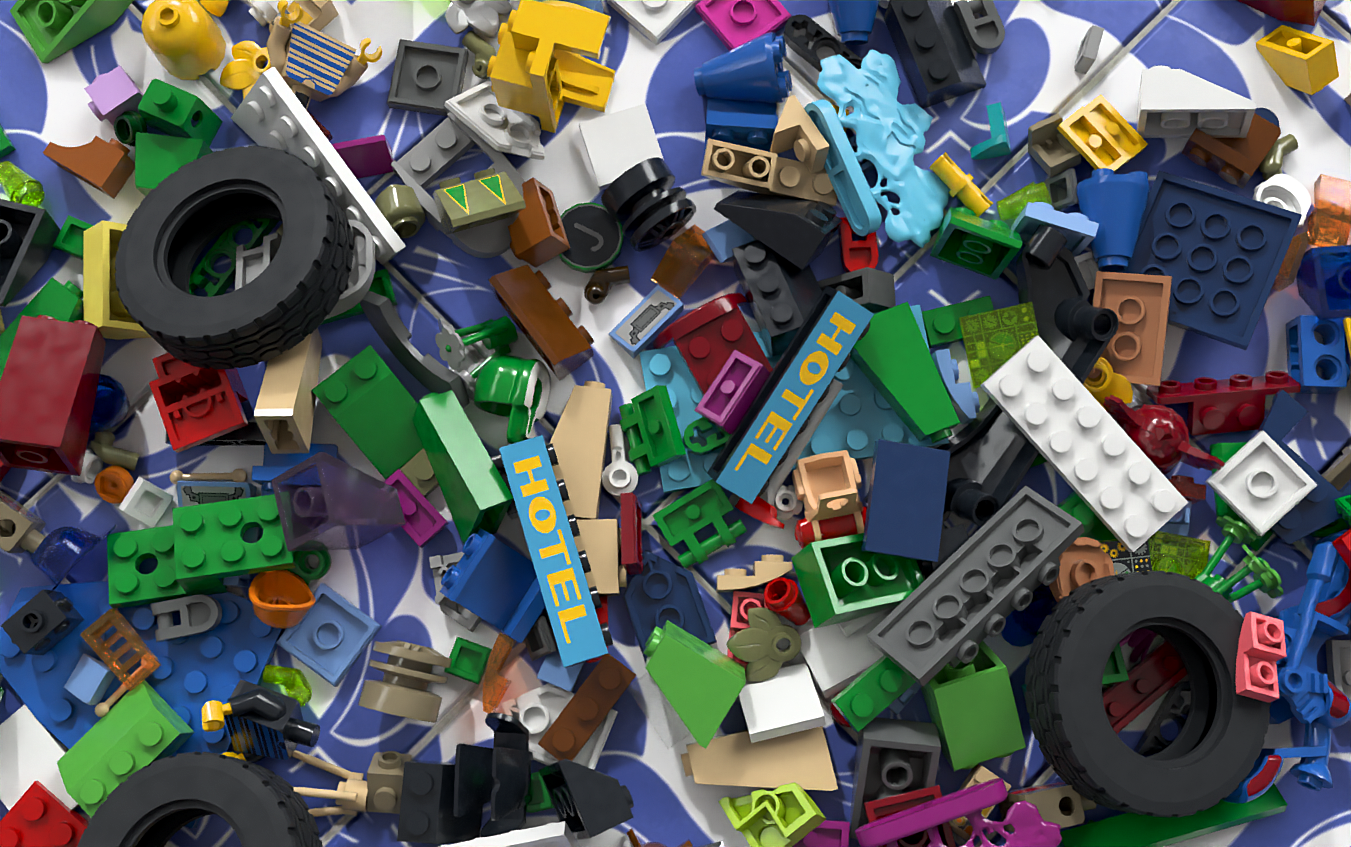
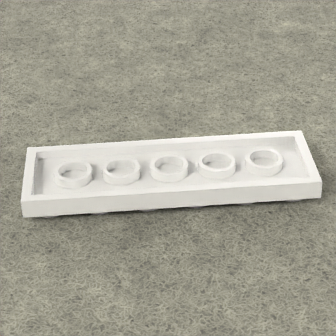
[980,335,1188,552]

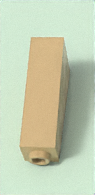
[254,328,323,454]
[549,381,613,520]
[681,726,838,791]

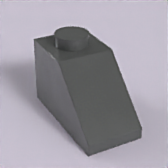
[817,267,896,313]

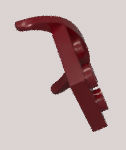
[652,293,773,396]

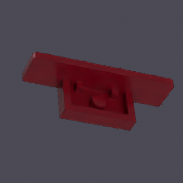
[1146,371,1301,436]

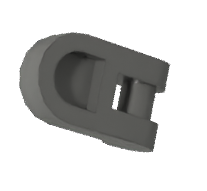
[953,0,1005,55]
[151,595,222,642]

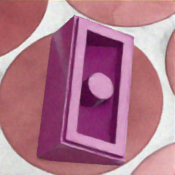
[331,135,393,179]
[694,350,770,435]

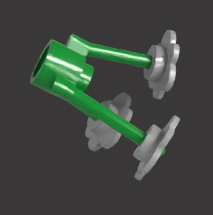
[435,316,518,401]

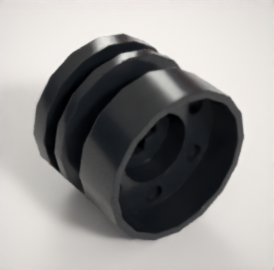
[601,157,696,252]

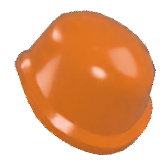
[248,569,316,629]

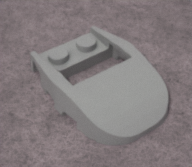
[391,112,525,258]
[235,219,375,320]

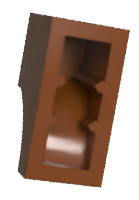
[43,136,135,199]
[508,177,570,268]

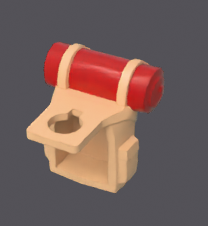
[792,450,867,549]

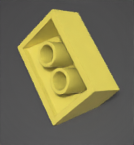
[83,220,152,340]

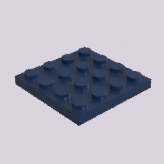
[1116,171,1302,350]

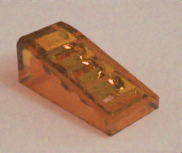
[80,609,161,691]

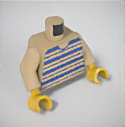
[266,0,382,111]

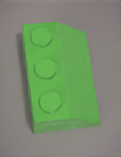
[57,679,195,818]

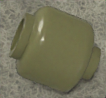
[375,184,426,238]

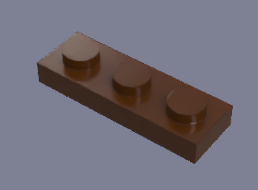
[538,653,637,761]

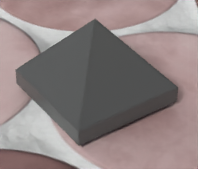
[1044,168,1079,211]
[524,615,557,661]

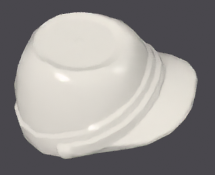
[1252,173,1311,227]

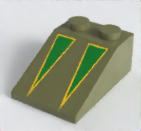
[433,168,526,235]

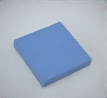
[276,583,382,687]

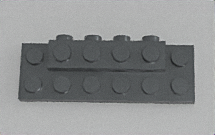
[867,486,1085,687]

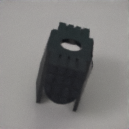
[453,713,533,838]

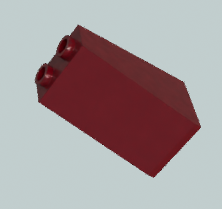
[0,315,106,476]

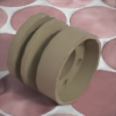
[358,640,452,723]

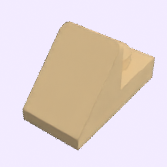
[770,95,830,173]

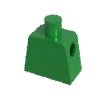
[138,79,223,147]
[135,132,213,197]

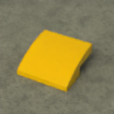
[1057,94,1148,173]

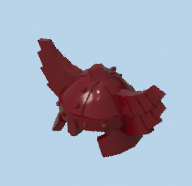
[1103,395,1225,475]

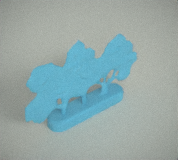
[804,49,950,248]

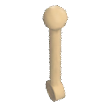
[169,469,248,484]
[95,654,158,717]

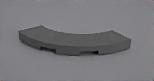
[359,291,470,409]

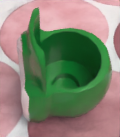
[473,355,551,444]

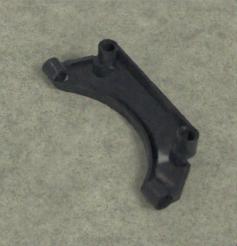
[863,225,1119,527]

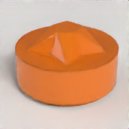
[94,465,134,504]

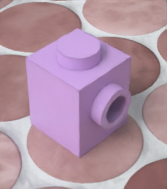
[84,65,144,126]

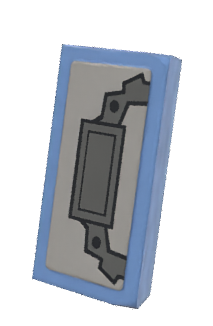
[608,285,684,359]
[177,481,257,507]

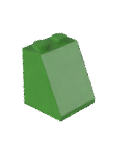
[644,620,746,749]
[919,641,1026,771]

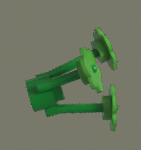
[1194,516,1284,603]

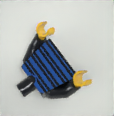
[201,679,320,764]

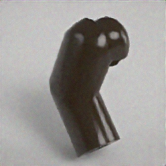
[584,265,630,305]

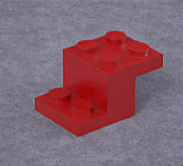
[149,353,248,453]

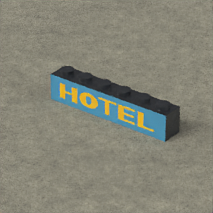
[707,286,874,504]
[499,435,613,668]

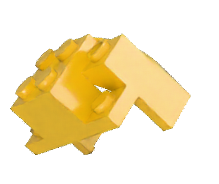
[487,0,615,133]

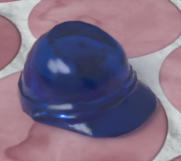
[89,374,130,433]

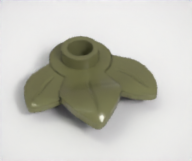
[726,607,801,682]

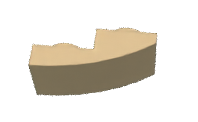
[716,555,792,592]

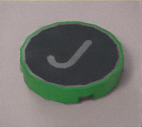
[558,202,624,273]

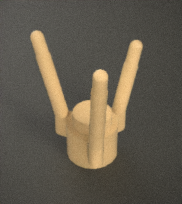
[292,750,368,817]

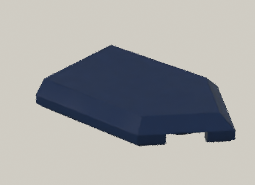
[623,550,717,663]

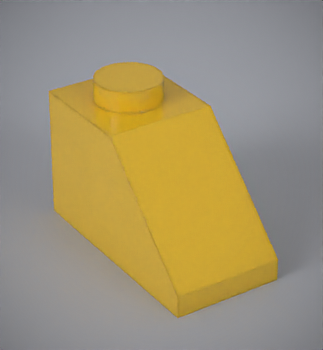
[1256,25,1339,95]

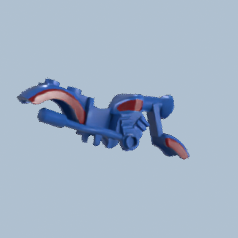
[1222,530,1351,803]

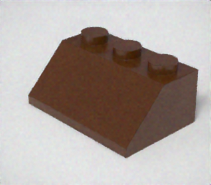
[488,264,594,381]

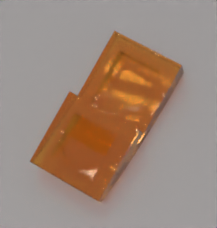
[1308,174,1351,252]
[482,632,517,713]

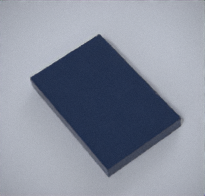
[862,439,950,563]

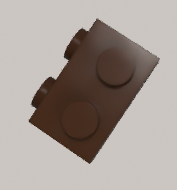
[1182,113,1281,189]

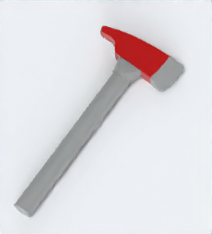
[729,379,843,529]

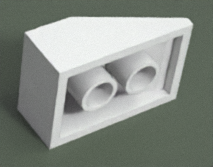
[1137,66,1256,138]

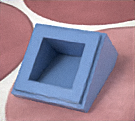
[702,220,755,263]
[537,646,585,692]
[64,653,117,705]

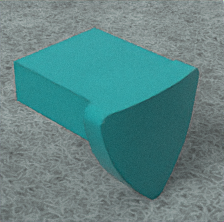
[970,102,1012,160]

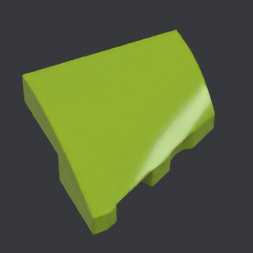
[718,782,826,847]

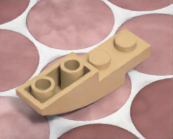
[701,139,837,207]

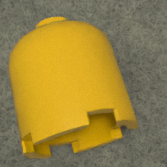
[141,0,226,80]

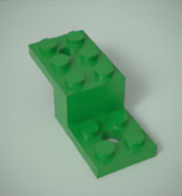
[107,492,296,609]

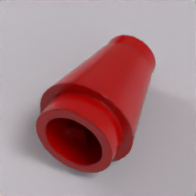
[764,577,811,626]

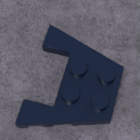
[1258,389,1351,544]

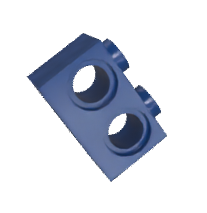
[1285,315,1350,394]

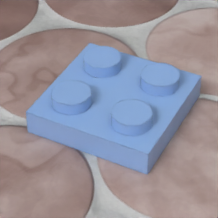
[1011,202,1099,257]

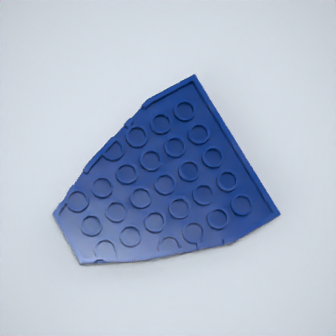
[0,581,286,829]

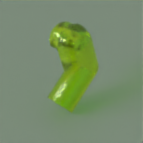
[263,664,312,707]

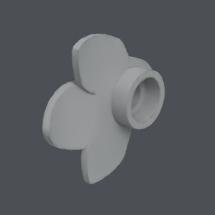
[445,0,512,38]

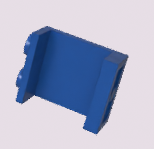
[440,528,545,644]

